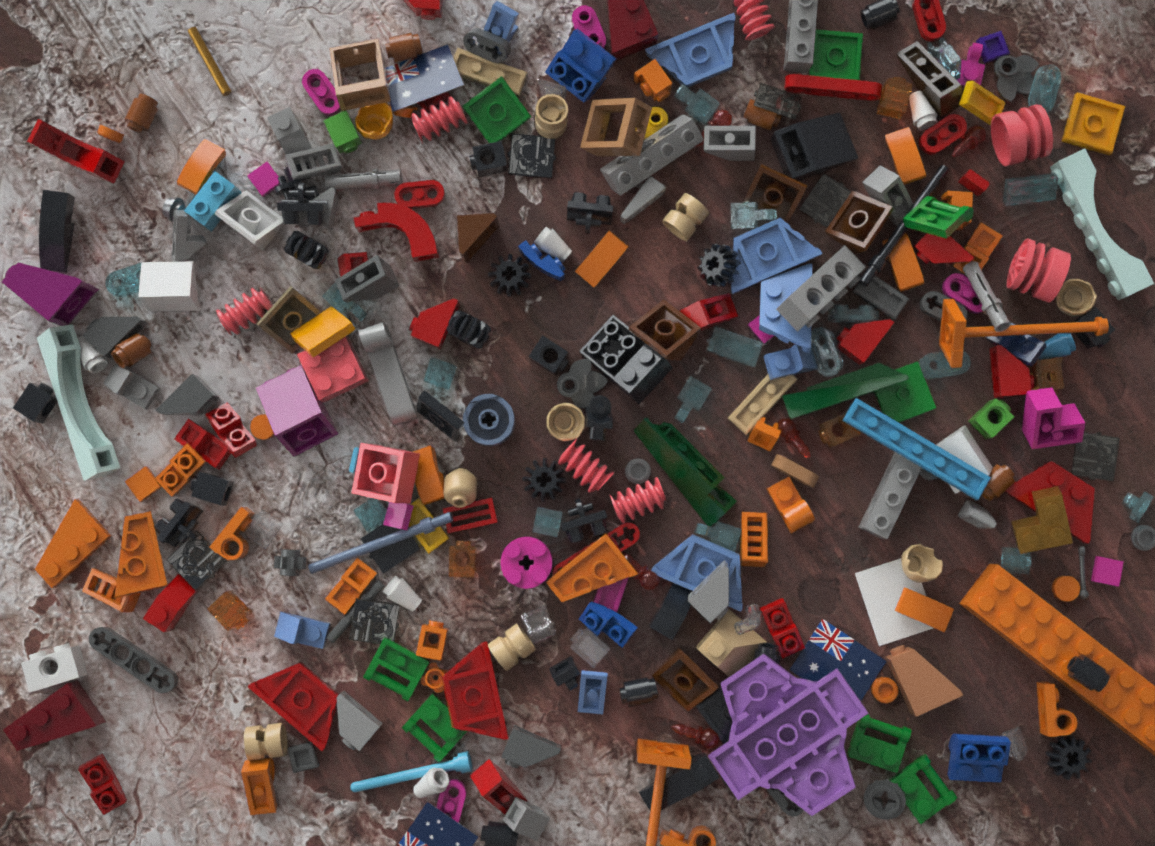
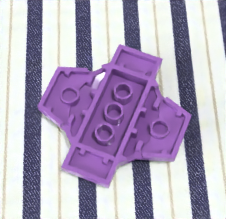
[708,654,868,816]

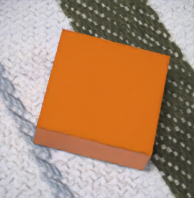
[125,466,162,502]

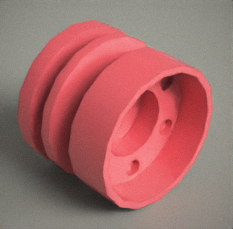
[991,104,1053,167]
[1006,238,1071,303]

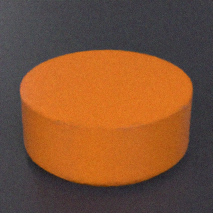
[97,124,124,144]
[250,414,274,440]
[1052,576,1080,601]
[871,677,898,704]

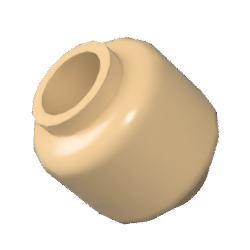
[444,468,477,508]

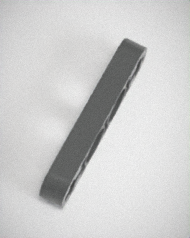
[89,627,178,693]

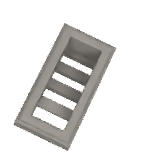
[285,143,342,180]
[620,177,666,224]
[958,500,997,529]

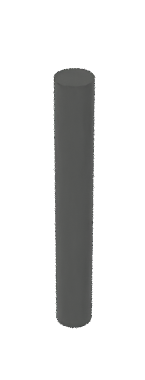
[326,579,385,643]

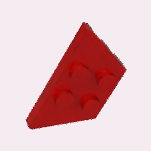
[1004,461,1095,544]
[441,641,509,740]
[248,662,339,751]

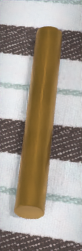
[187,27,232,96]

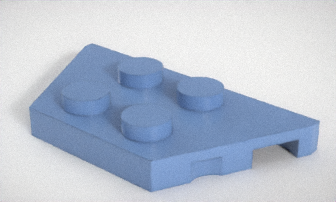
[645,13,735,88]
[731,218,822,294]
[759,264,812,353]
[650,534,743,612]

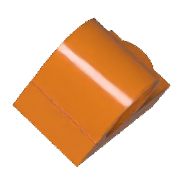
[766,477,815,533]
[209,507,255,560]
[1037,681,1078,737]
[241,758,277,815]
[659,825,716,846]

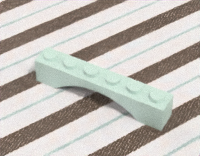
[1050,149,1154,300]
[37,324,120,481]

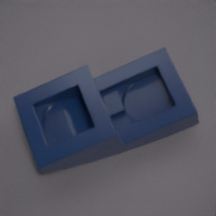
[986,322,1047,367]

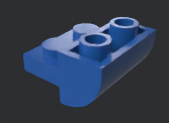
[545,28,617,103]
[947,734,1011,782]

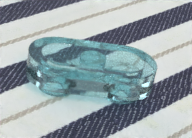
[1028,64,1061,112]
[105,263,142,297]
[828,305,879,323]
[810,327,843,377]
[919,351,971,379]

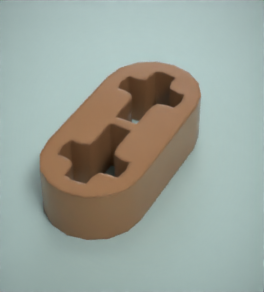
[771,454,819,488]

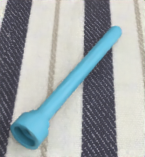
[350,751,473,792]

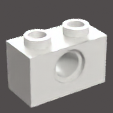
[21,643,88,693]

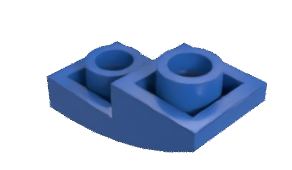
[518,240,565,281]
[579,601,638,648]

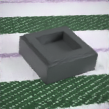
[287,742,320,773]

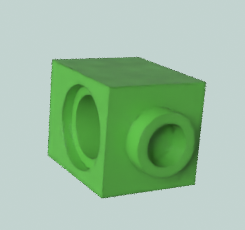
[323,110,363,154]
[968,398,1014,439]

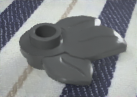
[994,55,1039,102]
[557,359,607,408]

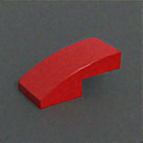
[174,418,231,470]

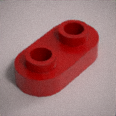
[912,0,946,42]
[919,114,967,155]
[394,180,445,209]

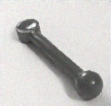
[1078,546,1089,600]

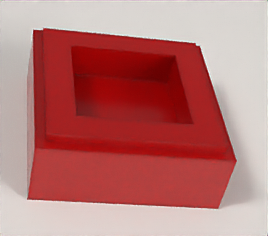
[958,169,990,196]

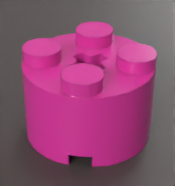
[501,537,553,589]

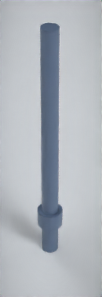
[308,512,453,574]

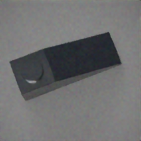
[639,751,720,810]

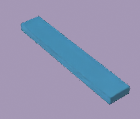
[842,398,991,500]

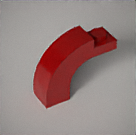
[27,119,125,184]
[354,202,440,262]

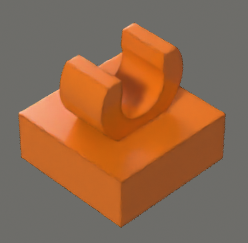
[747,417,781,451]

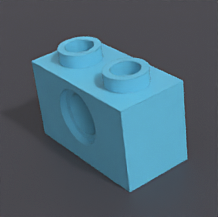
[184,171,242,232]

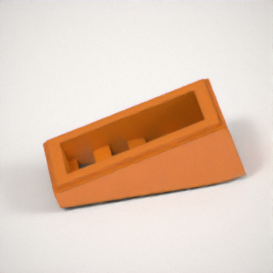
[740,512,768,567]
[82,568,142,612]

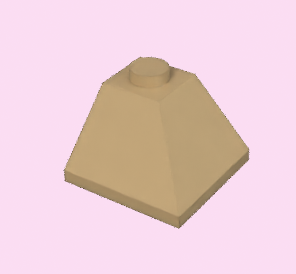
[696,609,767,677]

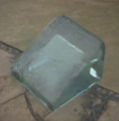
[424,357,457,390]

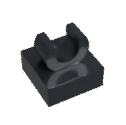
[549,656,580,691]

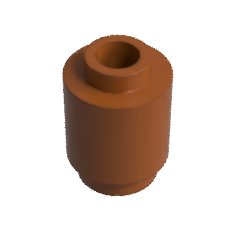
[385,32,423,63]
[124,93,158,133]
[743,99,782,131]
[111,333,152,368]
[982,464,1015,501]

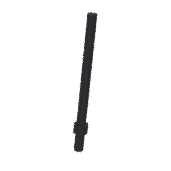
[859,165,949,287]

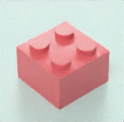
[297,336,369,403]
[352,443,420,504]

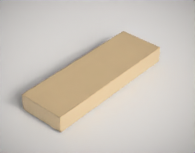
[453,48,528,97]
[727,374,797,435]

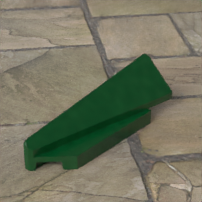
[782,363,909,420]
[634,418,737,527]

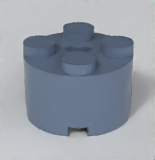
[463,394,516,447]

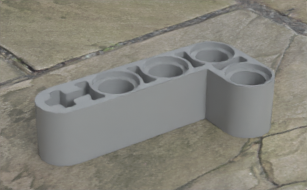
[359,322,418,426]

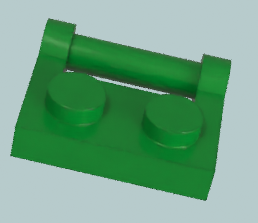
[903,196,974,239]
[363,637,430,702]
[401,693,467,763]
[847,714,911,773]
[889,754,957,824]

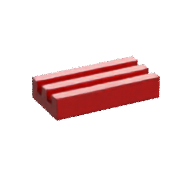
[443,498,498,533]

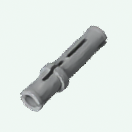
[325,169,402,191]
[963,261,1011,332]

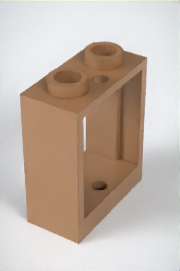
[329,39,391,111]
[580,98,652,156]

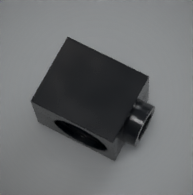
[469,141,508,177]
[1073,307,1115,349]
[529,335,570,375]
[13,382,58,424]
[191,472,234,506]

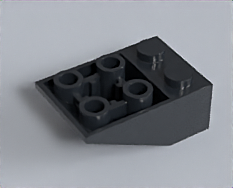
[770,112,858,182]
[579,315,673,405]

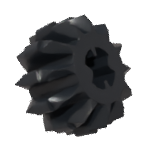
[284,231,329,269]
[697,244,741,287]
[488,254,531,297]
[447,311,491,349]
[522,458,566,502]
[1045,735,1093,780]

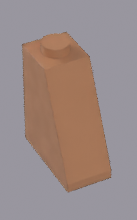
[885,645,963,717]

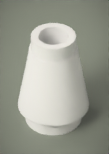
[908,91,938,131]
[534,227,572,262]
[78,336,108,374]
[383,576,422,612]
[414,768,449,798]

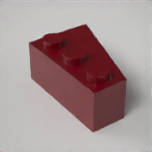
[607,0,659,61]
[3,680,106,751]

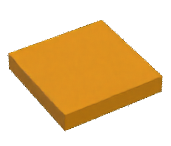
[1061,92,1125,155]
[290,306,355,357]

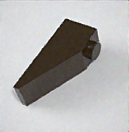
[896,41,962,117]

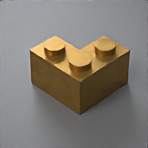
[1011,486,1073,554]

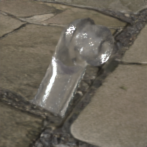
[734,604,762,635]

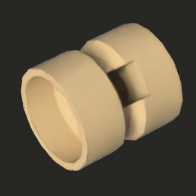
[535,94,568,139]
[662,193,709,241]
[488,623,536,671]
[244,722,288,761]

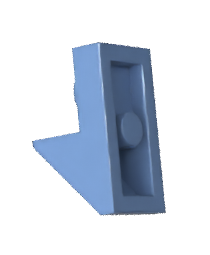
[478,1,519,55]
[763,344,818,380]
[274,611,330,649]
[578,670,608,714]

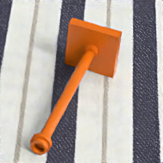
[939,299,1109,368]
[636,738,691,846]

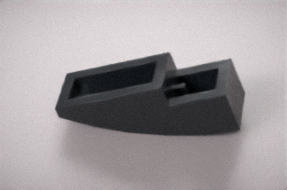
[39,190,75,273]

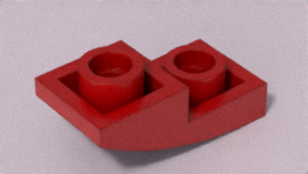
[206,402,257,458]
[759,598,805,659]
[78,753,127,815]

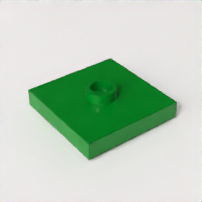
[809,29,863,80]
[462,76,532,143]
[874,361,936,423]

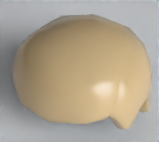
[1055,279,1097,317]
[547,403,585,441]
[901,544,943,583]

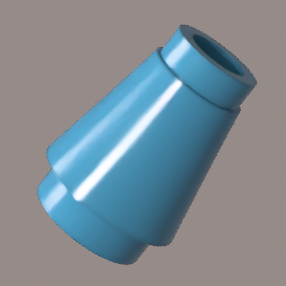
[1039,333,1076,361]

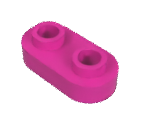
[572,5,606,49]
[302,69,341,116]
[942,273,983,314]
[436,779,467,823]

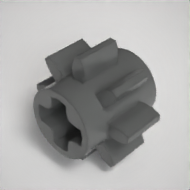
[274,549,306,576]

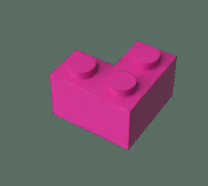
[1022,387,1085,449]

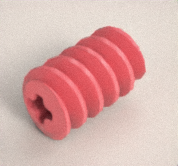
[733,0,775,40]
[411,96,468,144]
[216,287,273,336]
[558,438,615,493]
[609,477,666,523]

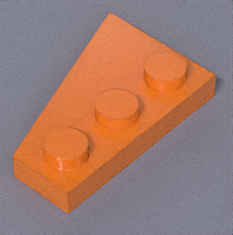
[35,499,112,588]
[115,511,167,598]
[546,533,638,602]

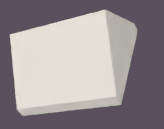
[215,190,284,251]
[139,261,200,312]
[936,425,993,494]

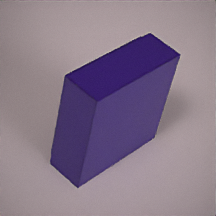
[976,31,1010,64]

